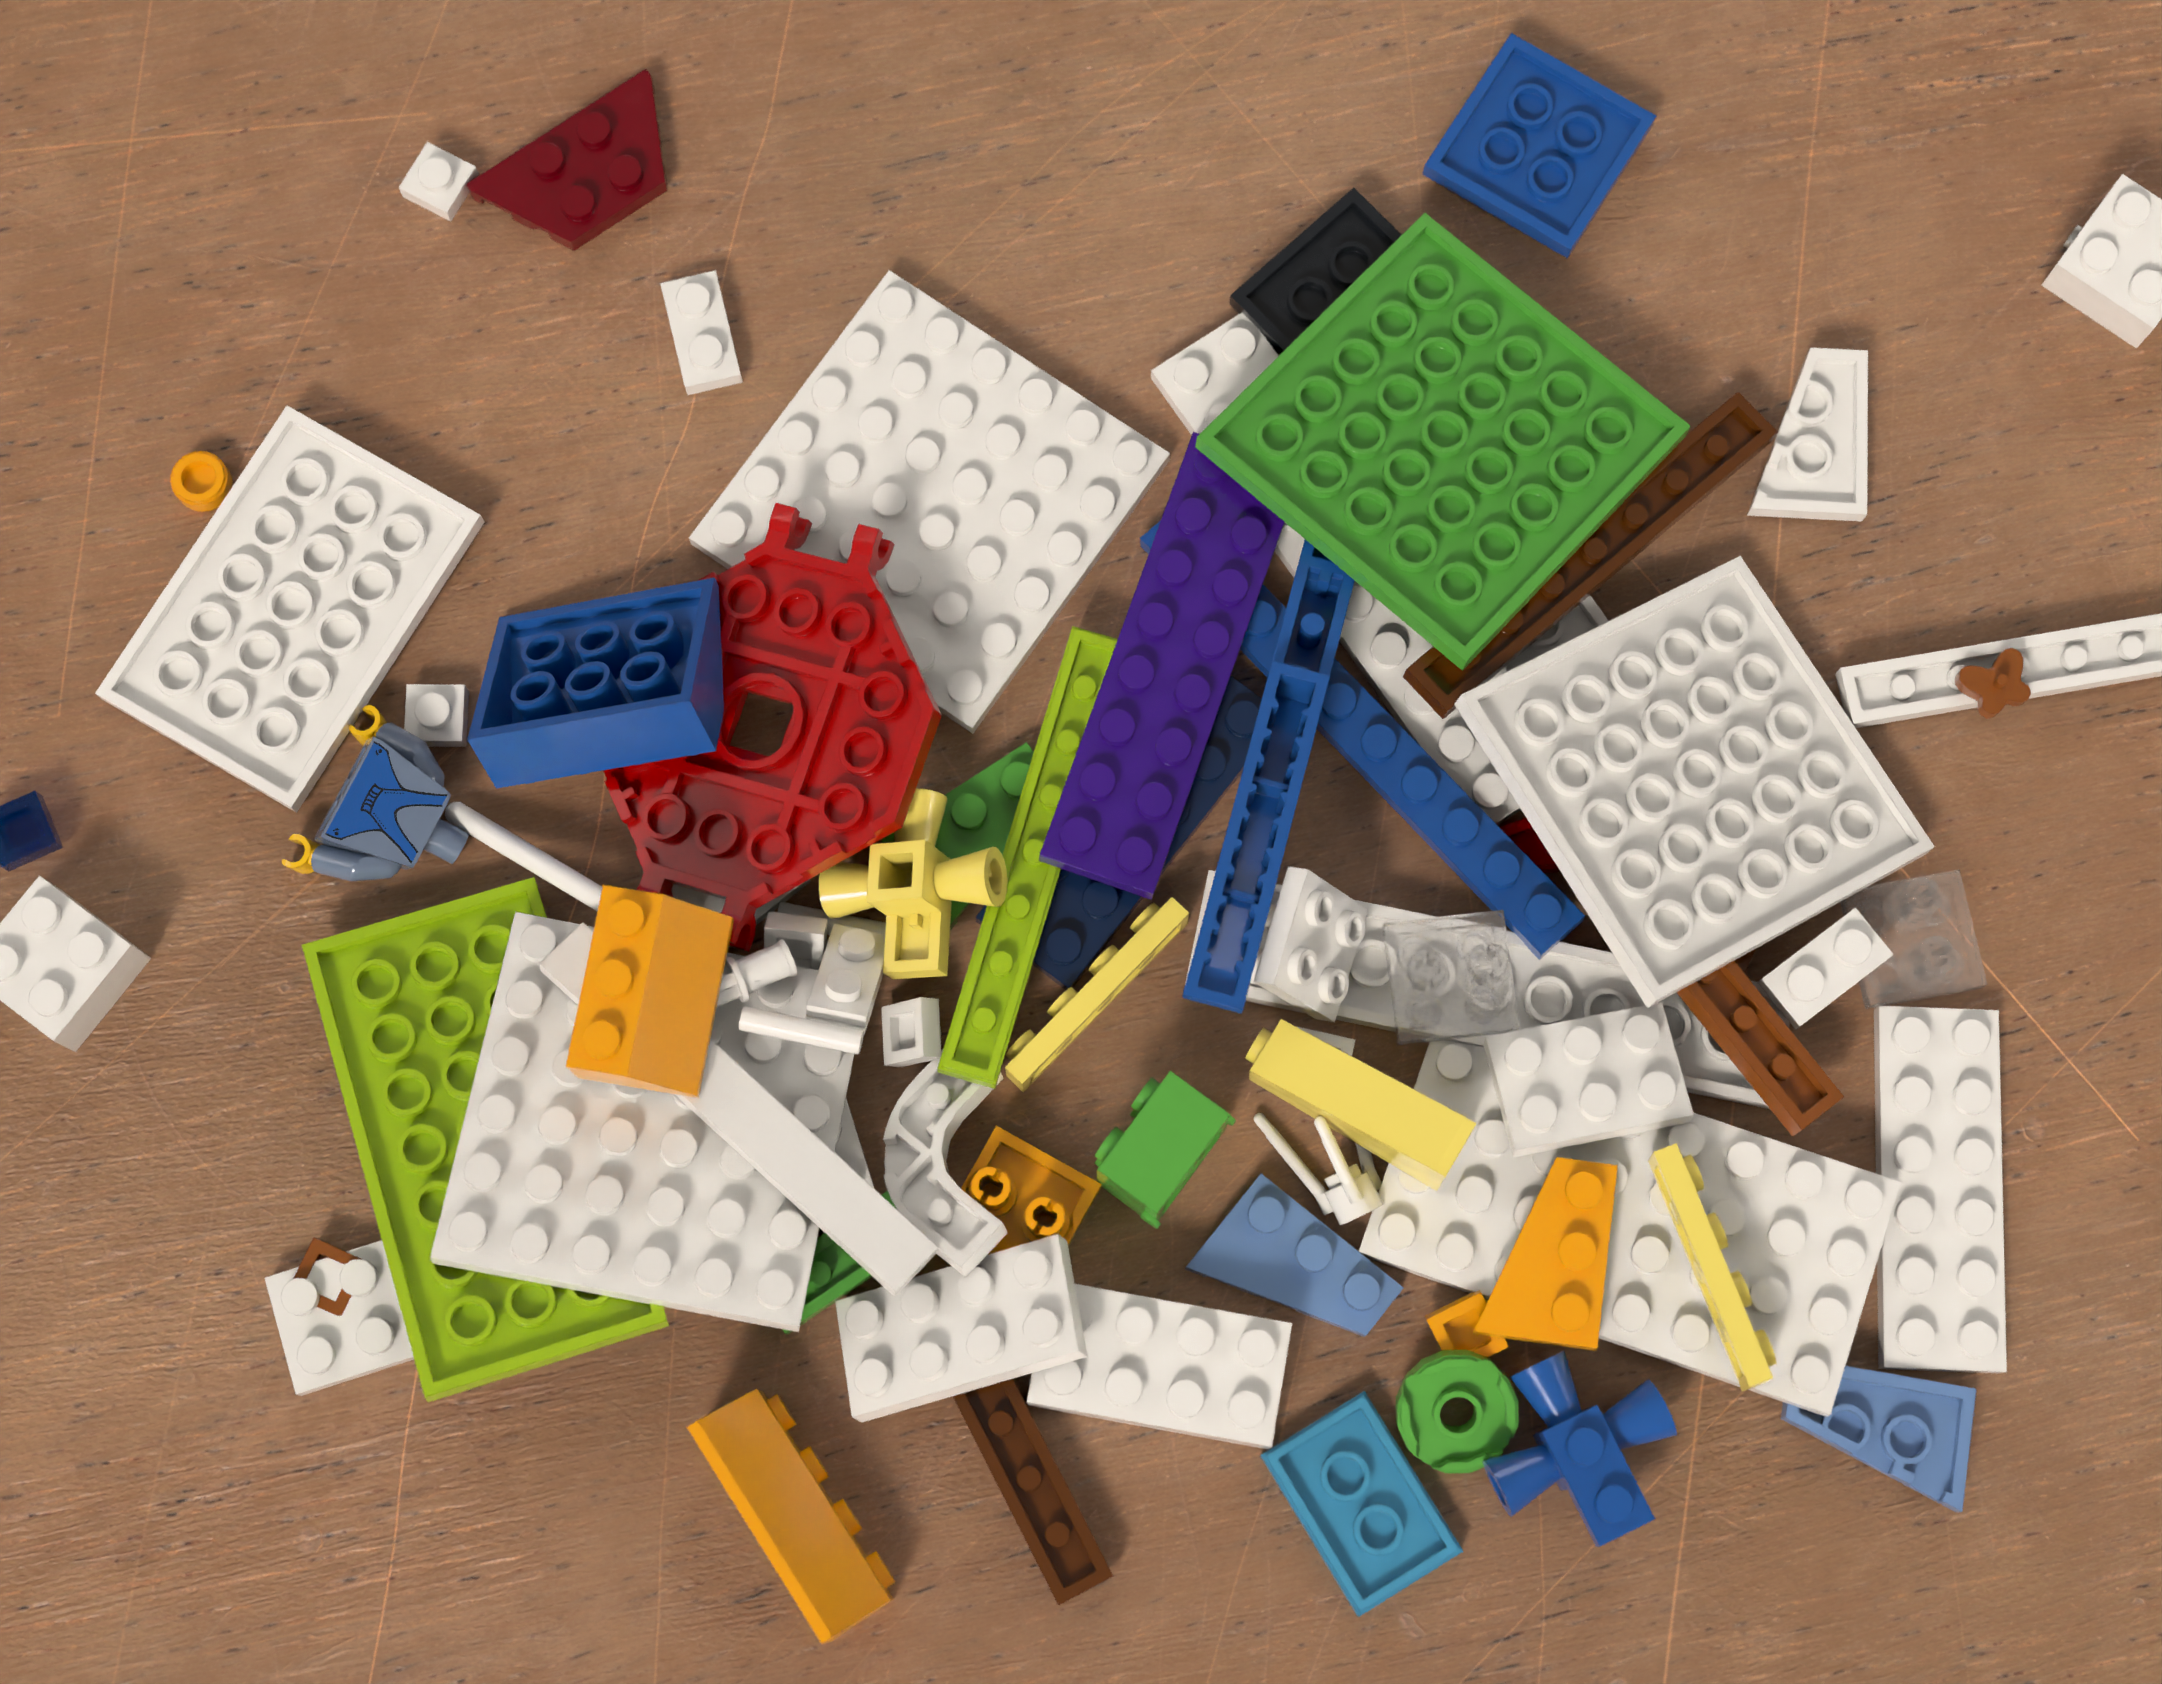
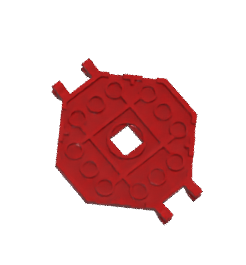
[603,503,942,952]

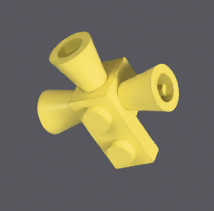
[819,788,1008,980]

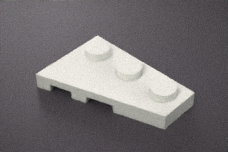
[1747,348,1868,521]

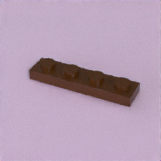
[953,1379,1113,1606]

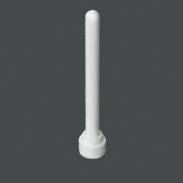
[445,802,602,911]

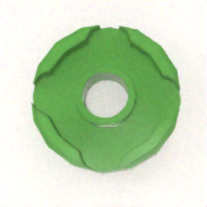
[1396,1350,1518,1473]

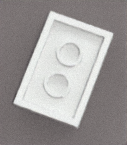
[1484,1002,1694,1158]

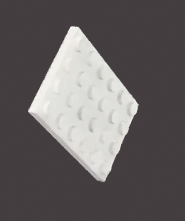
[95,406,485,813]

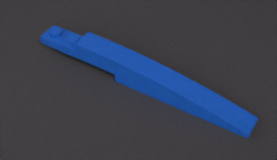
[1182,539,1355,1014]

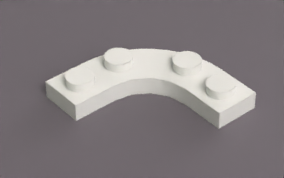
[883,1049,1008,1277]

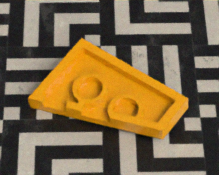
[1473,1157,1618,1351]

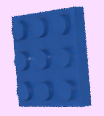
[1422,33,1656,259]

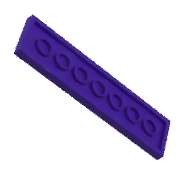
[1039,432,1285,900]

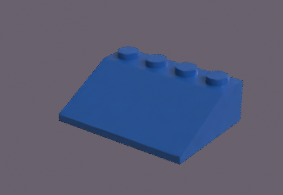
[467,577,724,789]

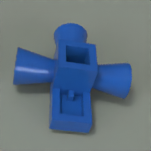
[1483,1350,1677,1547]

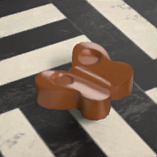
[1955,648,2031,719]

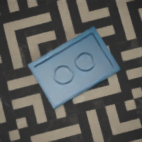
[1260,1391,1463,1617]

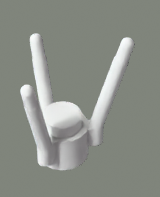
[1254,1113,1383,1225]

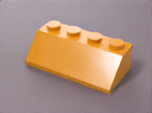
[687,1389,896,1644]

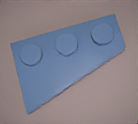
[1185,1174,1403,1337]
[1781,1366,1976,1512]

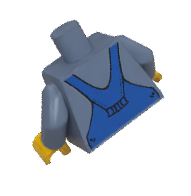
[282,705,469,882]

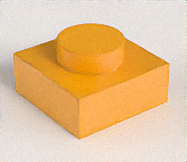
[1425,1290,1509,1358]

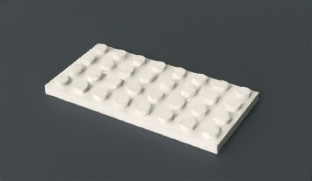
[1359,1037,1901,1417]

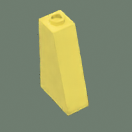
[1245,1019,1477,1191]

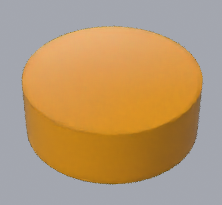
[170,451,233,512]

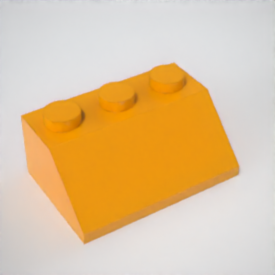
[566,885,734,1098]

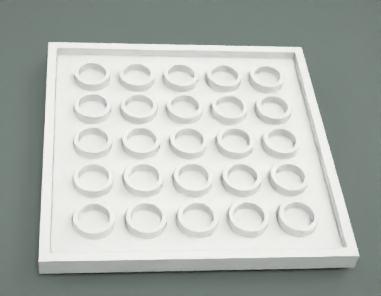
[689,270,1170,734]
[1454,556,1935,1008]
[430,912,854,1332]

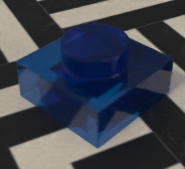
[0,791,64,872]

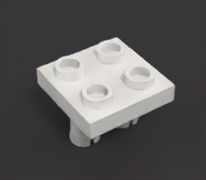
[1250,867,1368,1022]

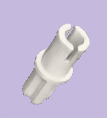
[717,940,797,1007]

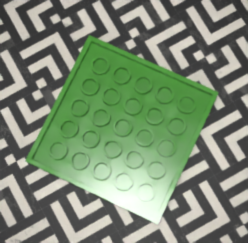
[1195,213,1691,671]

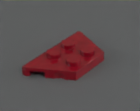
[466,69,668,251]

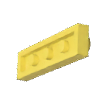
[1005,897,1189,1092]
[1648,1143,1777,1392]

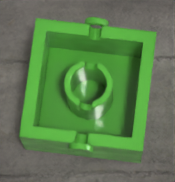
[1094,1071,1236,1229]

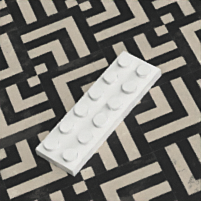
[1874,1006,2007,1373]

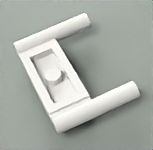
[739,902,886,1054]

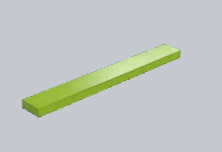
[937,626,1118,1089]

